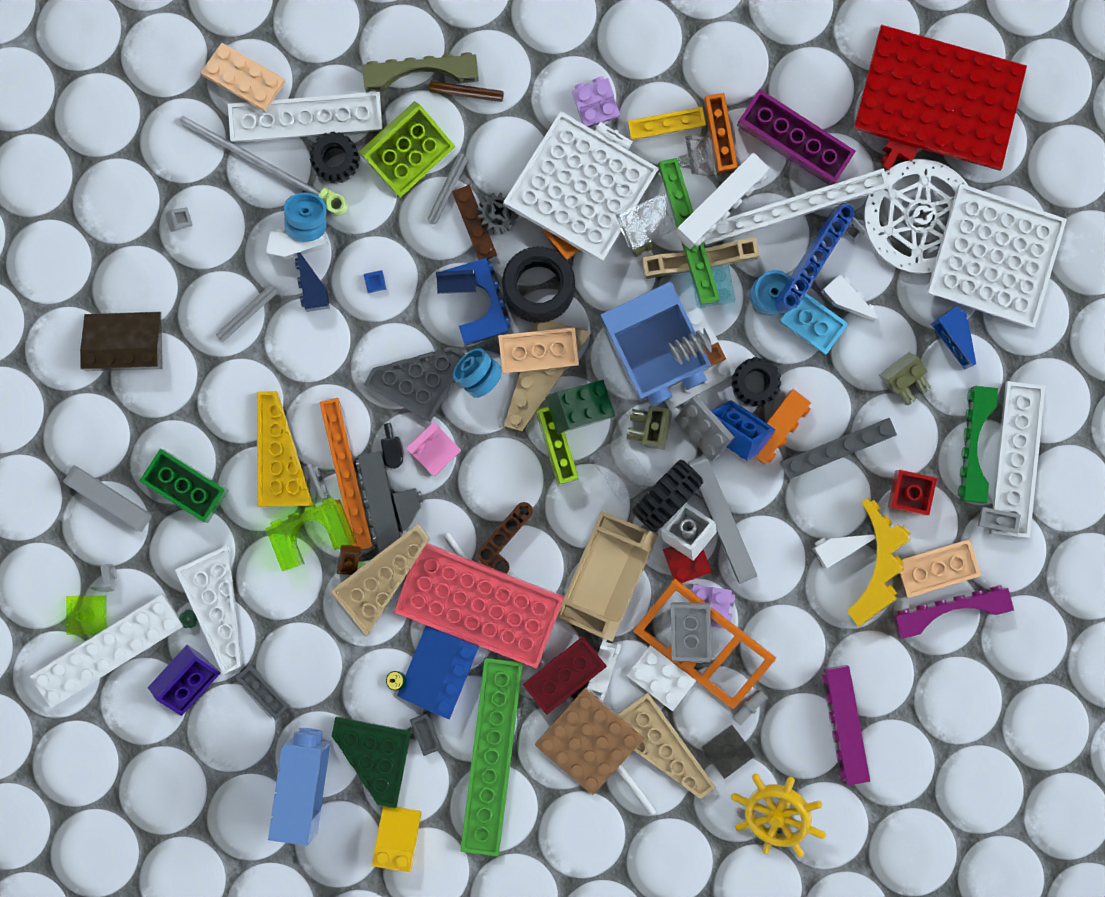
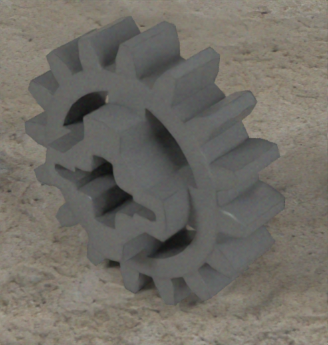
[476,192,519,234]

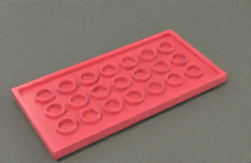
[394,543,565,669]

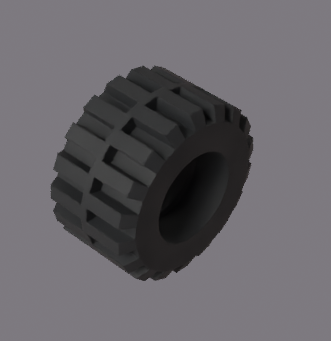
[310,131,360,183]
[731,357,782,407]

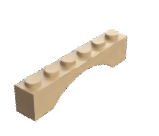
[641,237,759,279]

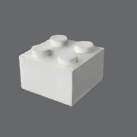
[661,503,717,561]

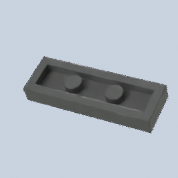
[236,664,290,720]

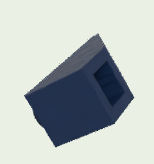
[295,252,330,312]

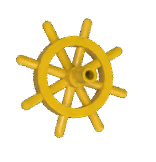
[731,774,826,858]

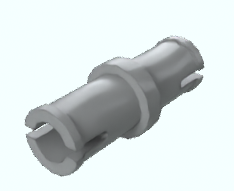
[732,690,768,725]

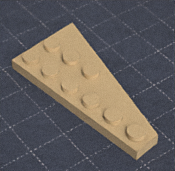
[504,320,591,431]
[330,523,430,636]
[617,692,716,799]

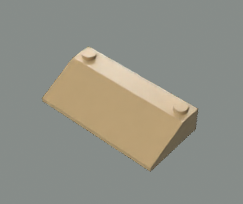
[557,511,658,642]

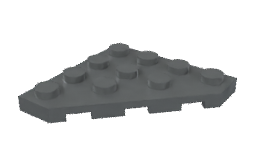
[364,346,465,423]

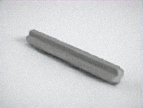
[428,153,468,224]
[216,285,277,342]

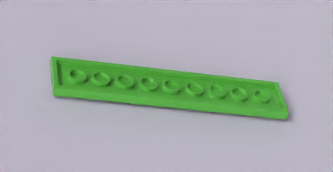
[460,658,523,856]

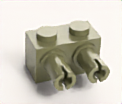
[879,352,931,405]
[627,406,672,450]

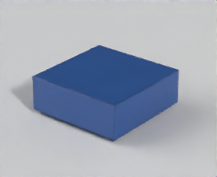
[364,270,387,293]

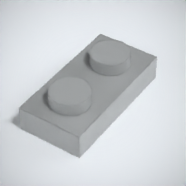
[978,507,1021,534]

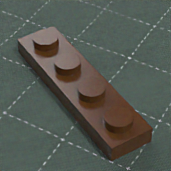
[452,184,497,260]

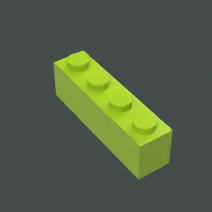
[536,407,579,486]

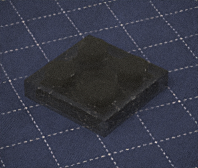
[701,724,755,779]

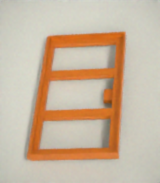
[633,579,776,710]

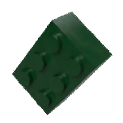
[545,380,615,434]

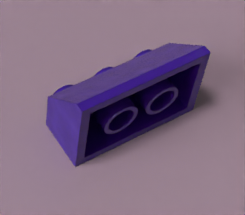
[147,645,221,716]

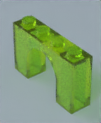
[265,498,357,572]

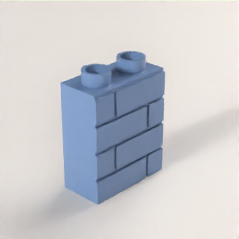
[600,281,711,407]
[268,728,331,846]

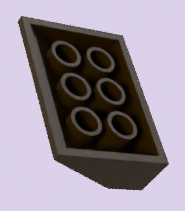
[80,312,163,371]

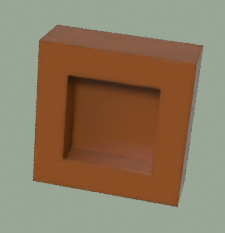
[704,342,726,367]

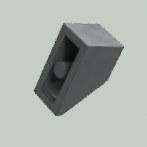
[393,488,423,531]

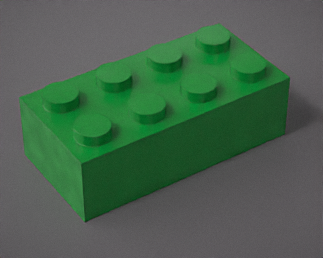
[139,448,229,523]

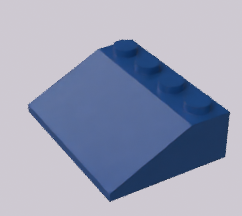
[397,625,479,720]

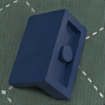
[436,270,476,294]

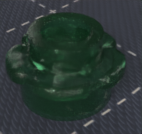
[179,609,198,628]

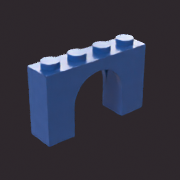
[444,258,511,346]

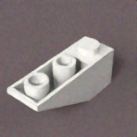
[266,229,329,259]
[821,275,878,321]

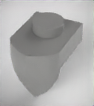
[90,564,117,592]

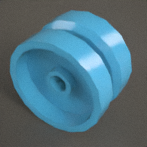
[284,193,327,242]
[749,270,796,316]
[453,348,502,398]

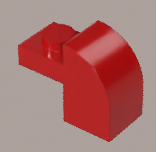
[880,140,919,172]

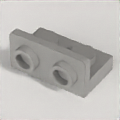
[302,463,329,508]

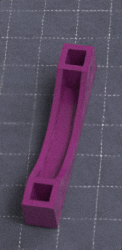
[893,585,1014,639]

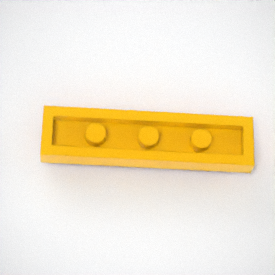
[628,107,706,140]

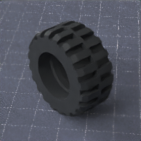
[632,460,704,532]

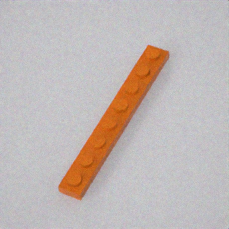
[319,398,373,550]

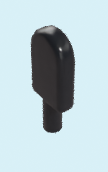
[381,423,403,469]

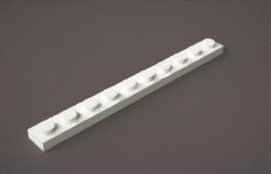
[703,168,889,246]

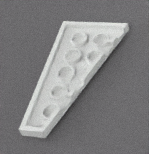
[175,545,242,675]

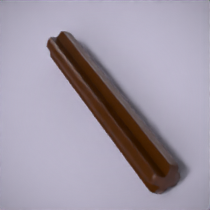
[429,81,504,102]

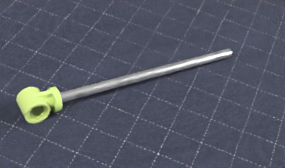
[179,116,348,216]

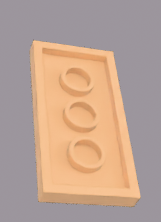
[201,43,286,112]
[498,327,579,374]
[899,539,981,598]

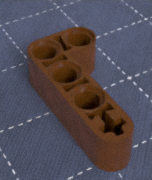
[478,502,533,574]

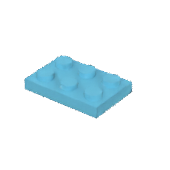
[779,293,848,355]

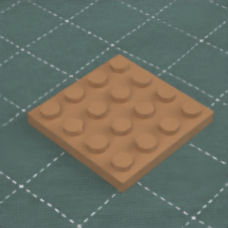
[534,687,644,795]

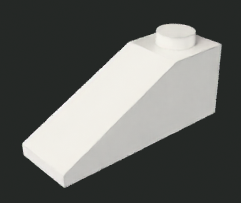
[812,535,876,568]

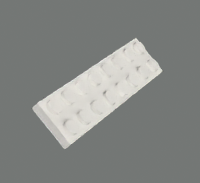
[228,92,383,143]
[990,381,1046,538]
[30,593,184,708]

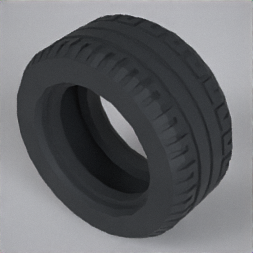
[502,246,575,323]

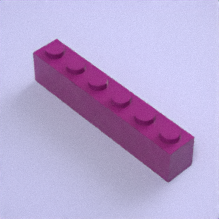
[822,665,871,786]

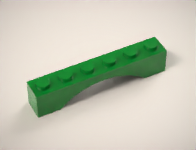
[958,386,998,503]

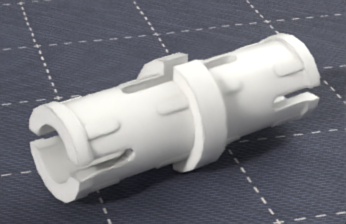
[595,122,633,150]

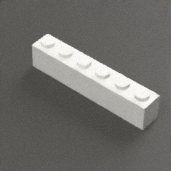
[674,152,770,250]

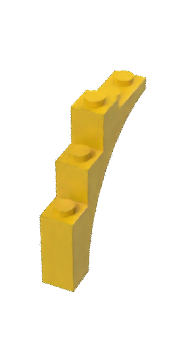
[847,498,911,627]

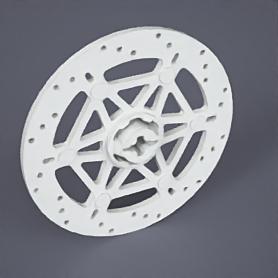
[864,159,968,274]

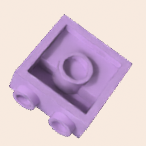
[572,77,620,127]
[690,584,735,628]

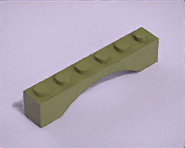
[362,52,479,92]

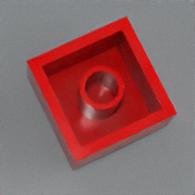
[887,470,937,516]

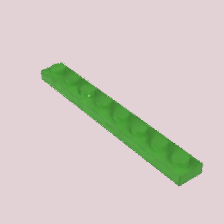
[658,158,720,306]

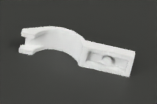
[587,638,622,702]

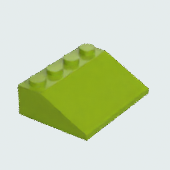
[358,101,456,198]

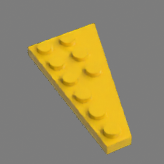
[257,391,313,507]

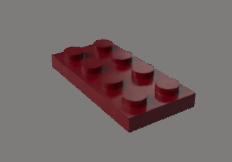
[522,636,607,715]

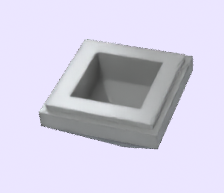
[845,217,867,243]

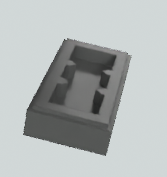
[410,713,442,756]

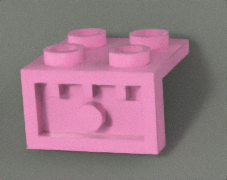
[406,422,461,476]

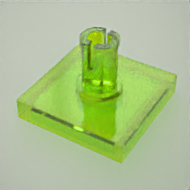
[66,595,107,635]

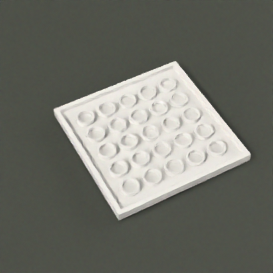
[503,111,659,262]
[926,184,1067,328]

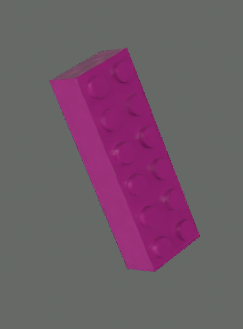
[736,89,856,186]

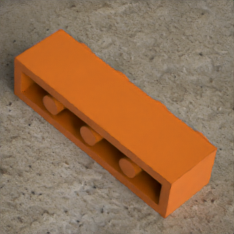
[703,93,738,175]
[754,389,811,464]

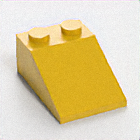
[372,806,422,873]

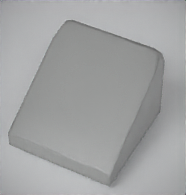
[166,207,192,232]

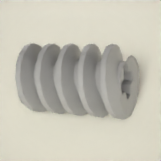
[668,328,712,365]

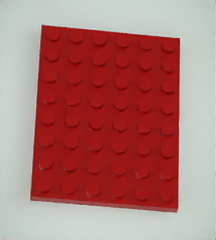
[853,24,1027,171]

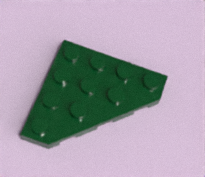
[332,716,412,808]

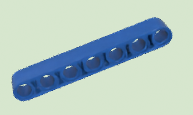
[775,203,855,313]

